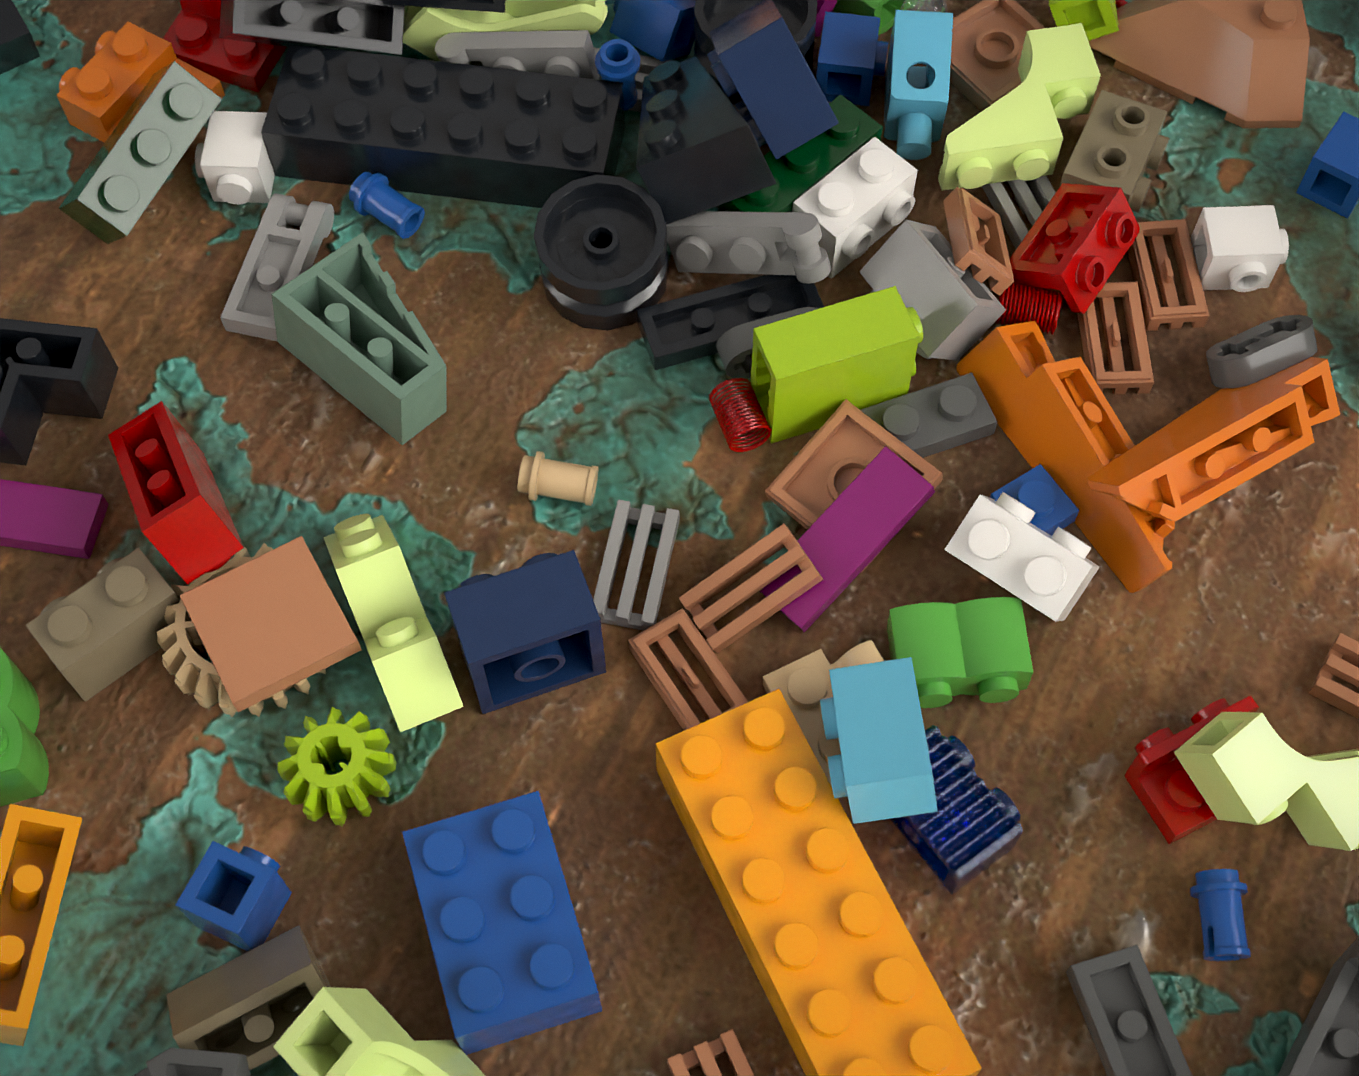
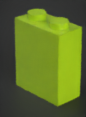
[751,286,923,444]

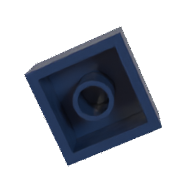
[707,0,839,159]
[444,550,606,714]

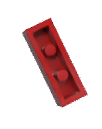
[108,401,244,585]

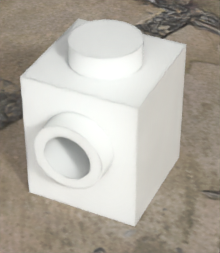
[195,111,275,205]
[1190,205,1289,292]

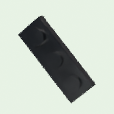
[637,275,824,370]

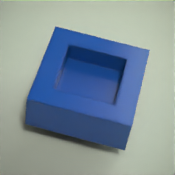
[990,464,1079,536]

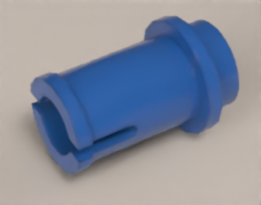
[595,39,640,111]
[349,172,425,239]
[1190,869,1251,961]

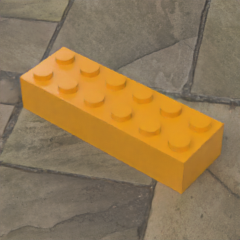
[655,689,982,1076]

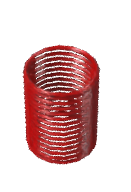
[995,282,1063,336]
[709,378,771,452]

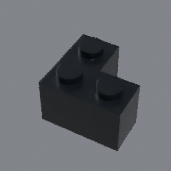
[0,318,118,465]

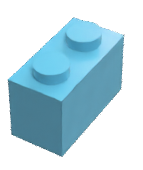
[820,657,938,824]

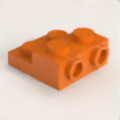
[56,21,225,143]

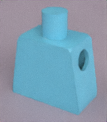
[883,10,953,160]

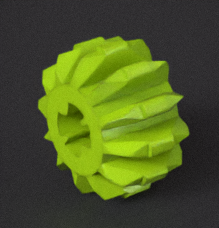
[277,706,396,827]

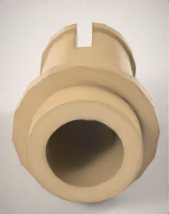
[517,451,599,506]

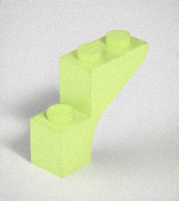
[403,0,608,61]
[938,23,1101,191]
[323,514,464,732]
[1174,712,1359,851]
[273,987,485,1076]

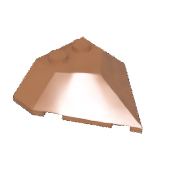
[1089,0,1310,128]

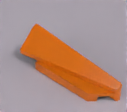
[957,321,1175,593]
[1087,357,1340,522]

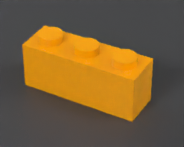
[0,804,82,1046]

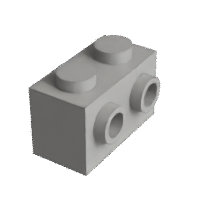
[860,219,1006,361]

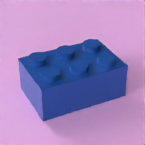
[402,791,602,1055]

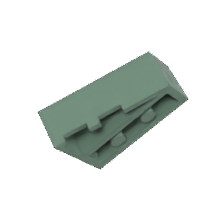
[271,232,447,445]

